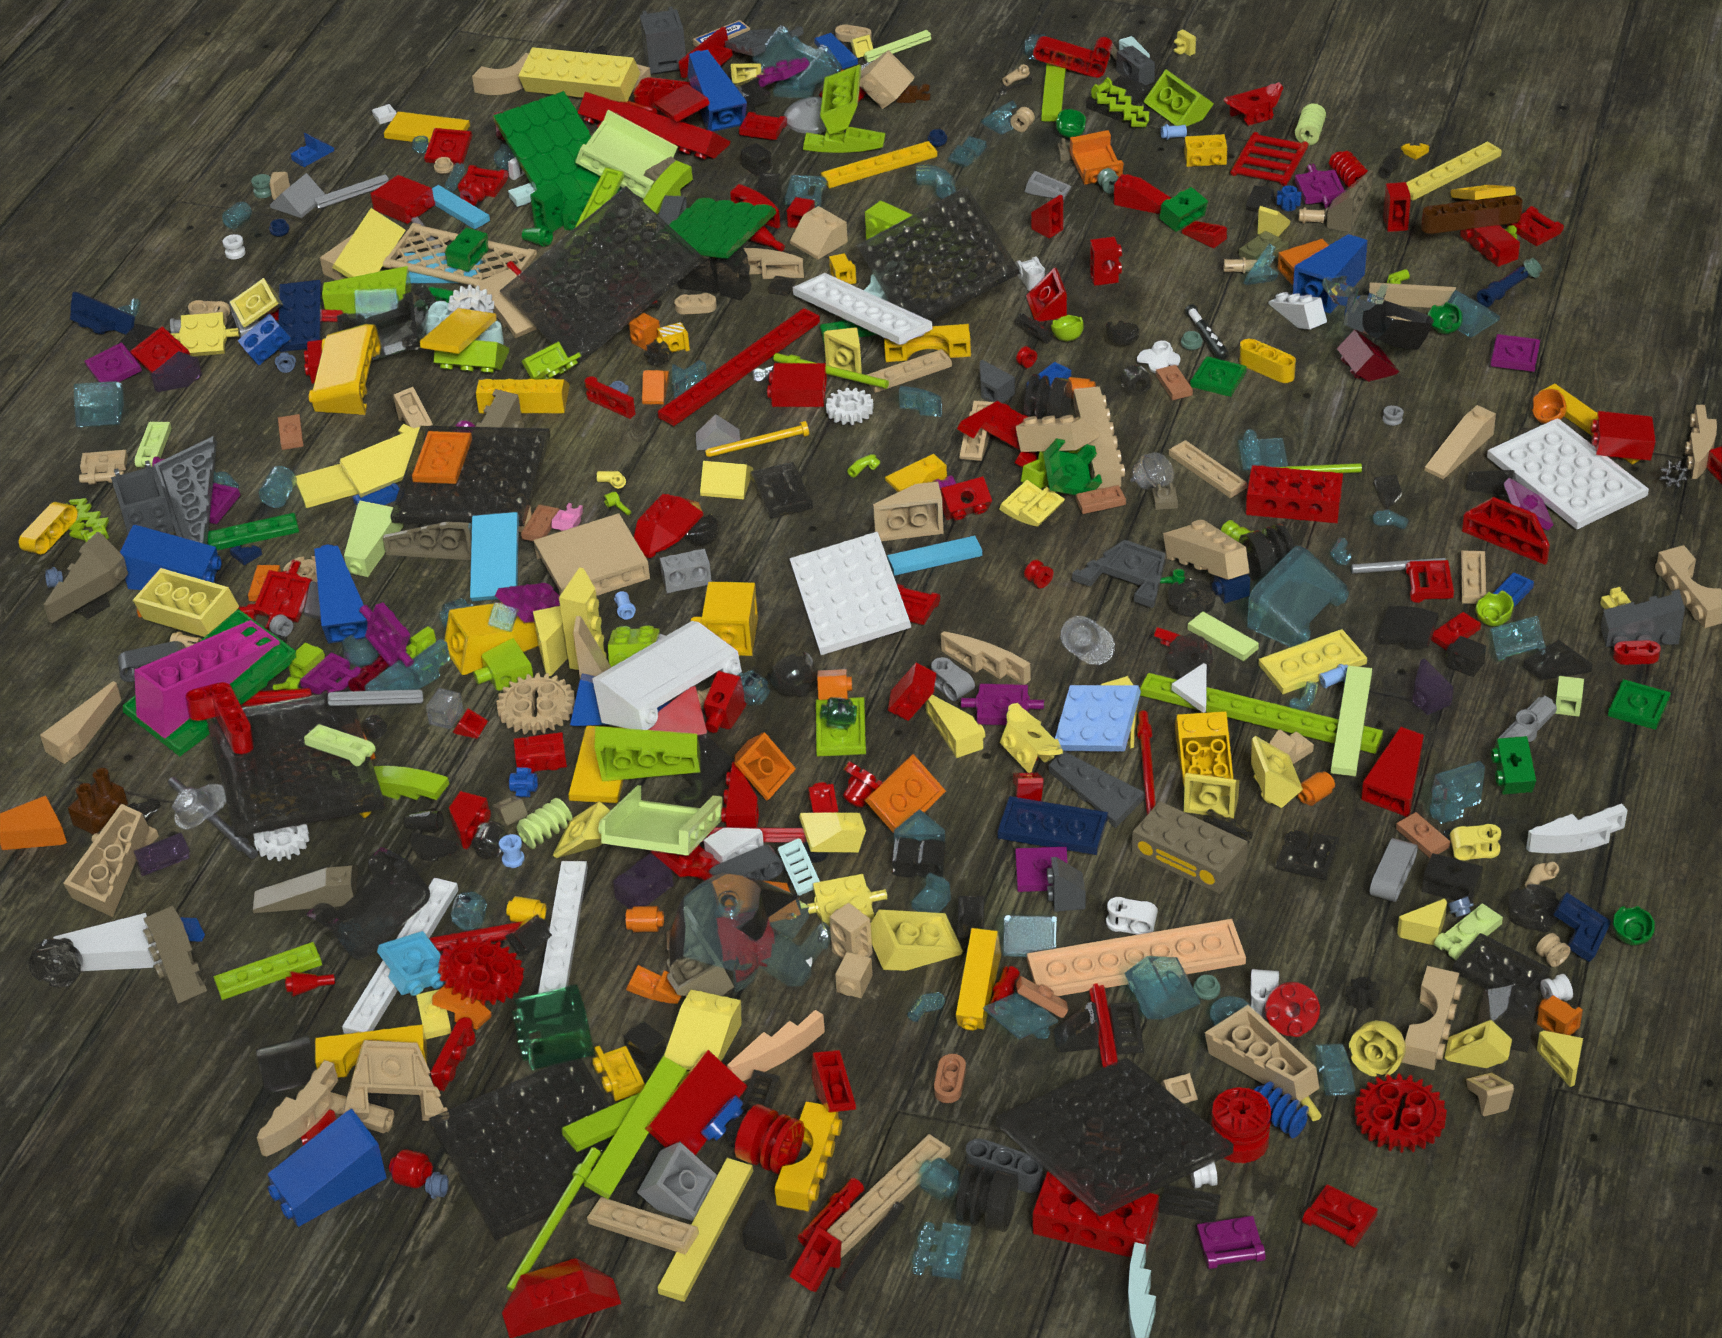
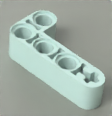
[423,301,504,345]

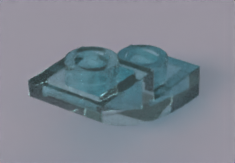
[948,136,987,167]
[899,386,942,417]
[1315,1044,1355,1095]

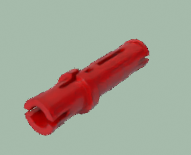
[797,1178,864,1247]

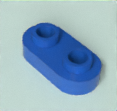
[700,1095,744,1141]

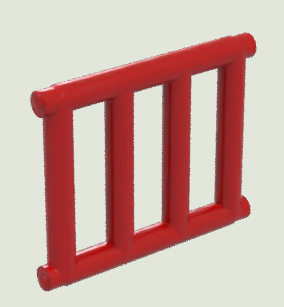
[1230,132,1309,186]

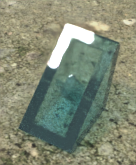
[894,809,945,848]

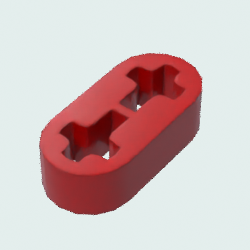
[1613,640,1661,665]

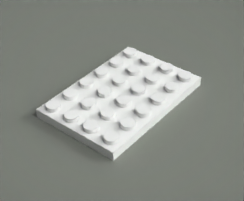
[1487,418,1649,529]
[790,532,911,655]

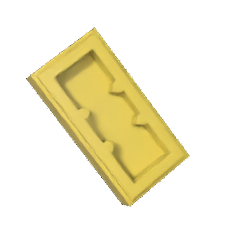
[416,989,451,1039]

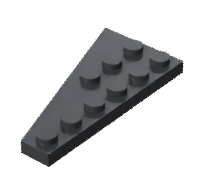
[154,436,217,544]

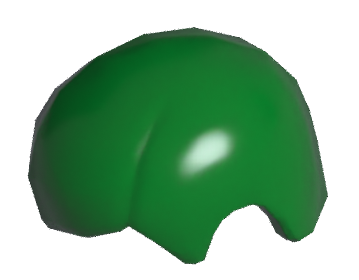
[1056,109,1086,139]
[1428,302,1463,334]
[1613,906,1655,946]

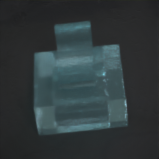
[488,602,519,632]

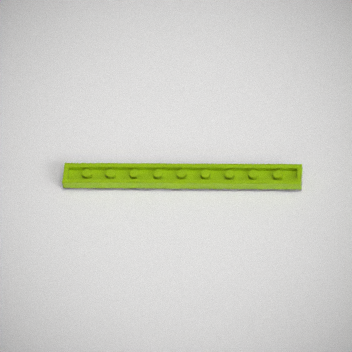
[1140,673,1383,754]

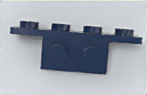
[70,292,135,336]

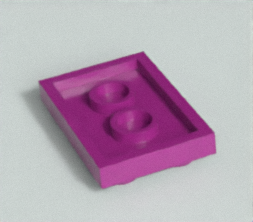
[495,583,560,623]

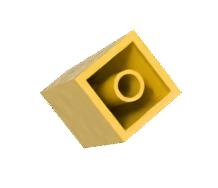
[443,602,538,675]

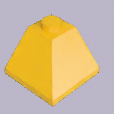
[885,454,947,492]

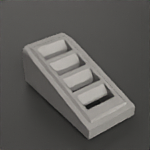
[1025,171,1071,200]

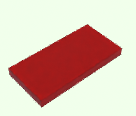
[653,84,710,122]
[645,1050,748,1155]

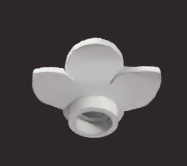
[1137,341,1180,373]

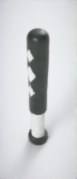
[1185,304,1229,360]

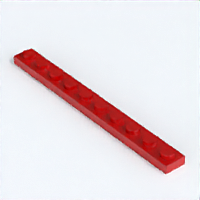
[658,308,820,426]

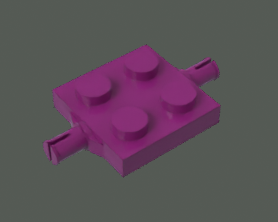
[756,57,810,87]
[1295,163,1344,208]
[359,602,414,669]
[961,684,1044,725]

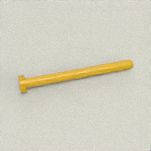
[705,421,809,457]

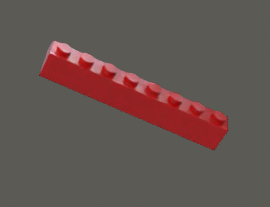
[578,92,731,160]

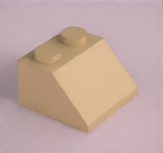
[860,50,915,109]
[790,206,848,260]

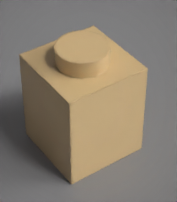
[835,952,873,998]

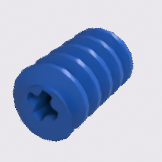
[1254,1081,1309,1138]

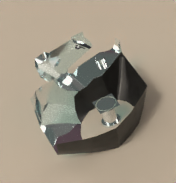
[1322,276,1434,350]
[669,873,831,993]

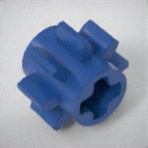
[1276,185,1301,211]
[509,767,538,797]

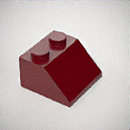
[1337,330,1399,382]

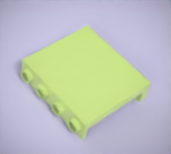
[575,110,678,199]
[598,785,722,855]

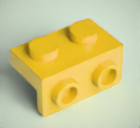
[592,1045,645,1102]

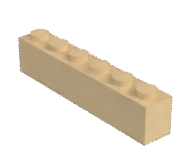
[1074,386,1125,489]

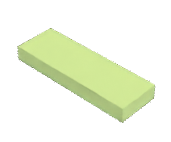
[1188,612,1259,661]

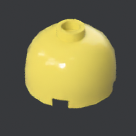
[1349,1020,1406,1077]

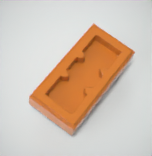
[248,565,281,601]

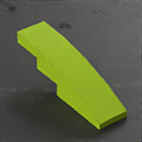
[803,127,885,153]
[355,766,449,800]

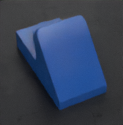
[291,133,334,167]

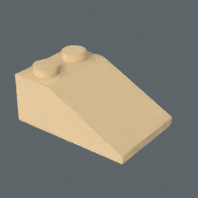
[873,481,943,541]

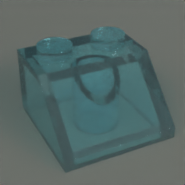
[74,381,124,427]
[1124,956,1201,1019]

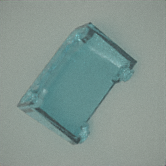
[752,25,842,91]
[1247,545,1349,647]

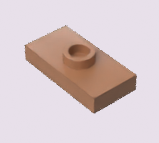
[1156,365,1193,400]
[278,414,304,450]
[1076,485,1126,514]
[521,505,559,541]
[1396,812,1450,859]
[1016,976,1068,1018]

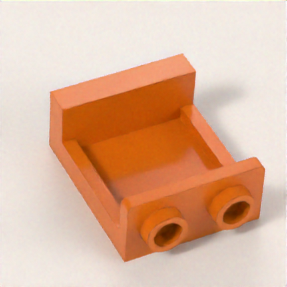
[1069,130,1124,185]

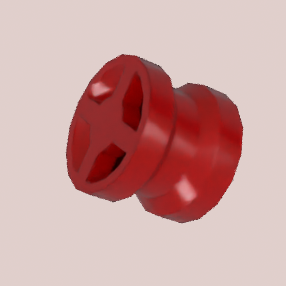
[460,183,485,206]
[1024,559,1054,589]

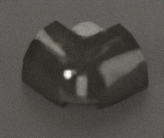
[736,77,771,117]

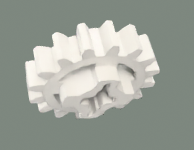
[448,284,494,314]
[826,388,873,425]
[253,814,310,861]

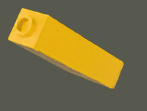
[956,928,1001,1030]

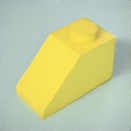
[1444,1020,1512,1068]

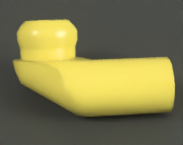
[597,471,626,489]

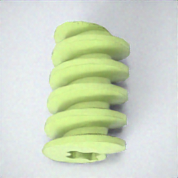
[1295,103,1326,145]
[517,798,572,849]

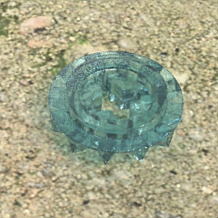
[1210,996,1252,1026]

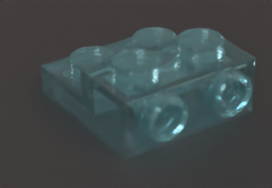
[1430,761,1485,824]

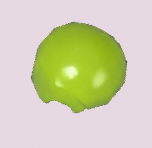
[1051,315,1084,342]
[1475,591,1514,627]

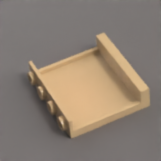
[534,513,650,596]

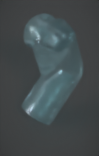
[908,992,945,1022]

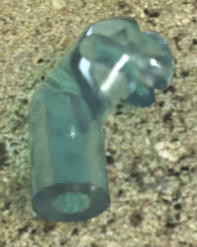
[118,299,141,316]
[213,471,239,488]
[1373,510,1409,529]
[1330,538,1352,565]
[1289,681,1319,711]

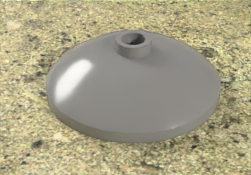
[784,97,827,134]

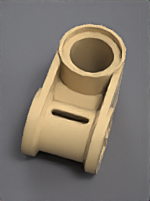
[188,300,231,325]

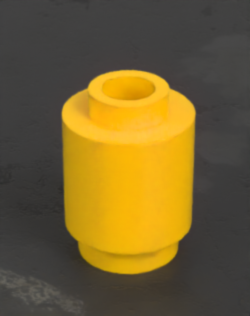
[506,896,546,925]

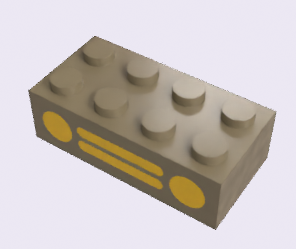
[1132,801,1248,894]

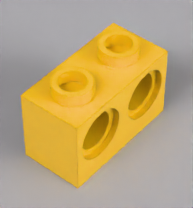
[1184,134,1227,167]

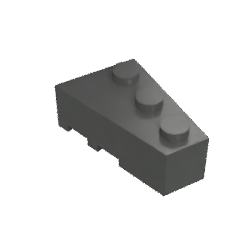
[1601,589,1685,647]

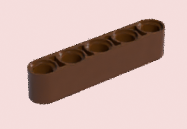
[1421,195,1523,234]

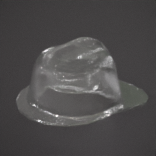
[1130,452,1174,490]
[1061,616,1115,665]
[172,784,228,829]

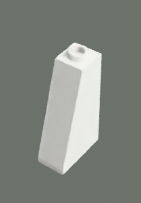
[51,913,157,972]

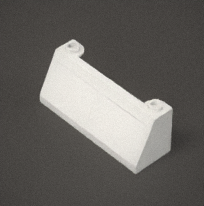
[592,621,742,730]

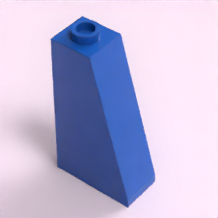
[570,673,670,726]

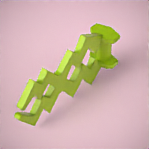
[1091,77,1149,127]
[66,498,109,543]

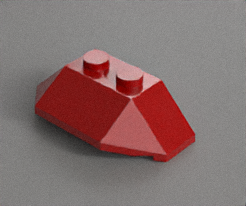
[634,494,703,558]
[1462,497,1550,565]
[502,1258,621,1338]

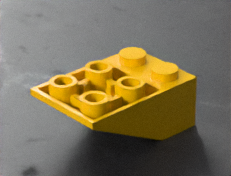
[1175,711,1233,787]

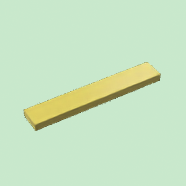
[1406,141,1502,200]
[658,1158,753,1302]

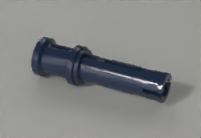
[1477,266,1528,307]

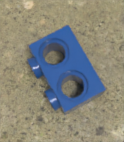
[238,314,291,365]

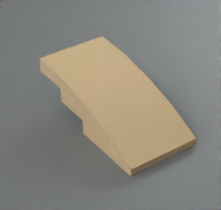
[473,269,552,338]

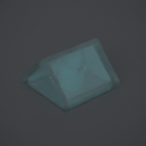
[1448,290,1500,338]
[1003,914,1058,957]

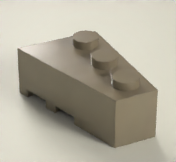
[467,389,524,459]
[142,906,207,1004]

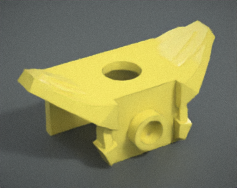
[1000,703,1063,773]

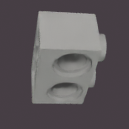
[660,549,712,593]

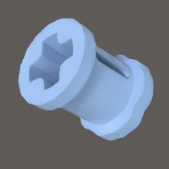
[499,834,525,868]

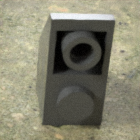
[980,360,1015,403]
[1047,857,1086,912]

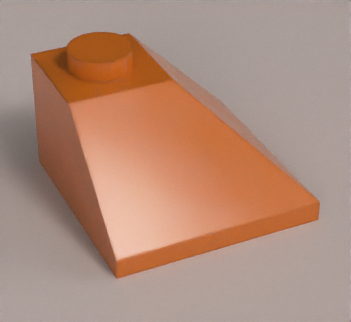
[735,732,796,801]

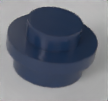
[928,129,947,147]
[269,219,290,237]

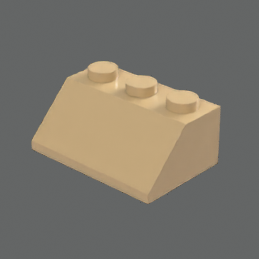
[1016,415,1100,452]

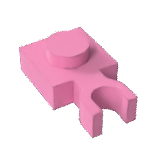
[552,503,583,531]

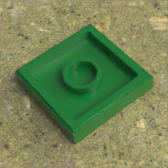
[1190,356,1247,397]
[1608,679,1671,730]

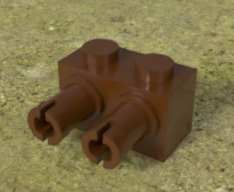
[68,768,128,835]

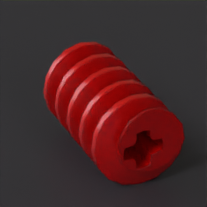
[1329,151,1368,187]

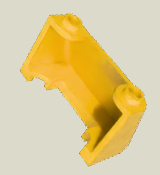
[309,324,381,415]

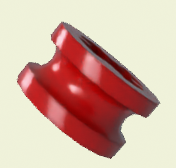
[1016,346,1037,368]

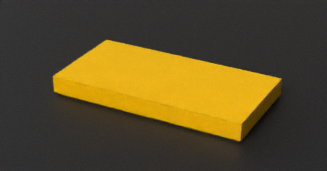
[383,112,470,144]
[1451,184,1516,200]
[420,308,497,354]
[569,726,624,803]

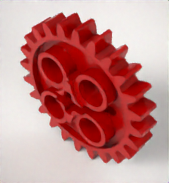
[438,936,524,1005]
[1354,1073,1447,1153]

